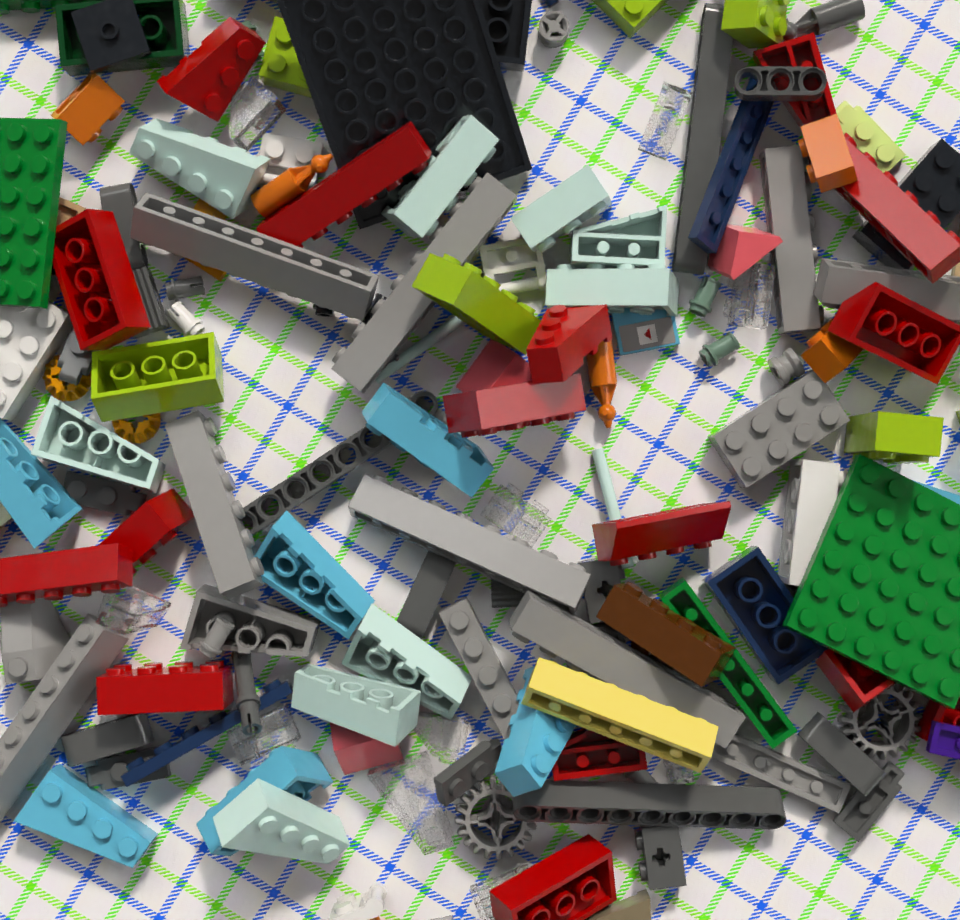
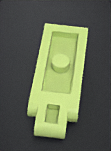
[836,101,906,173]

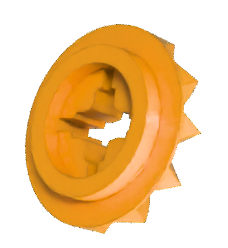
[42,354,91,401]
[112,413,161,443]

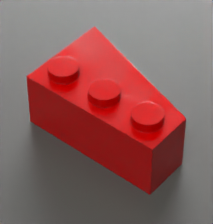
[157,17,266,122]
[753,32,837,129]
[526,304,613,384]
[99,488,195,575]
[552,728,648,781]

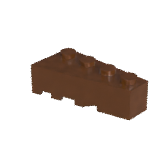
[596,582,736,687]

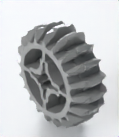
[837,683,923,760]
[454,775,537,860]

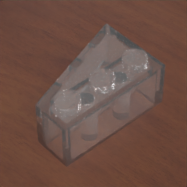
[367,751,455,855]

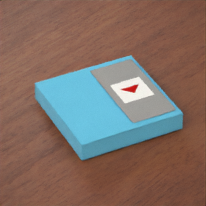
[611,308,680,356]

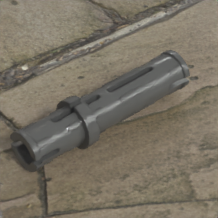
[231,651,262,736]

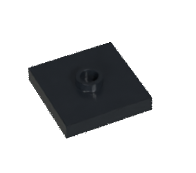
[71,0,152,74]

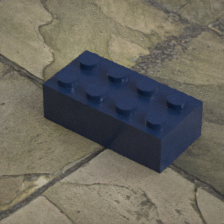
[702,546,828,685]

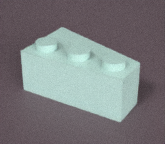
[511,165,613,252]
[569,205,667,269]

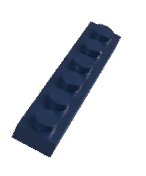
[688,78,774,254]
[120,678,293,787]

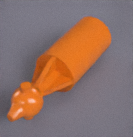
[250,153,333,218]
[586,339,617,428]

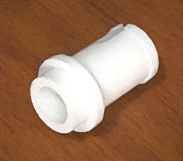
[166,301,205,337]

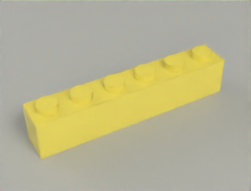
[521,657,719,773]

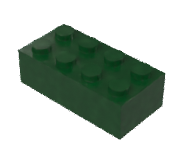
[55,0,190,76]

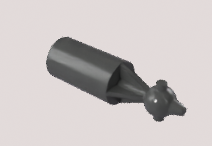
[783,0,865,41]

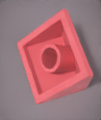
[707,224,783,280]
[456,339,532,392]
[330,722,404,775]

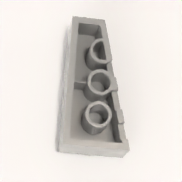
[180,584,321,657]

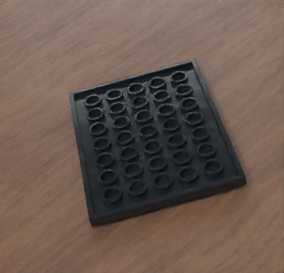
[277,0,532,229]

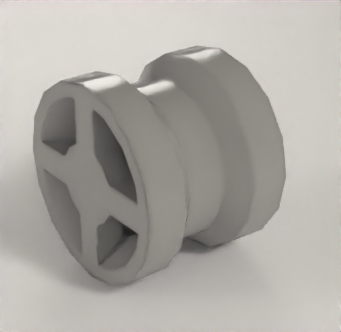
[538,11,569,48]
[768,348,805,386]

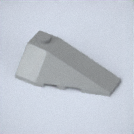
[0,598,71,684]

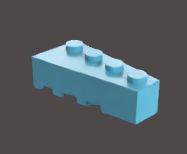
[362,382,494,498]
[0,418,83,549]
[254,510,375,639]
[494,659,576,797]
[196,746,333,856]
[14,764,158,868]

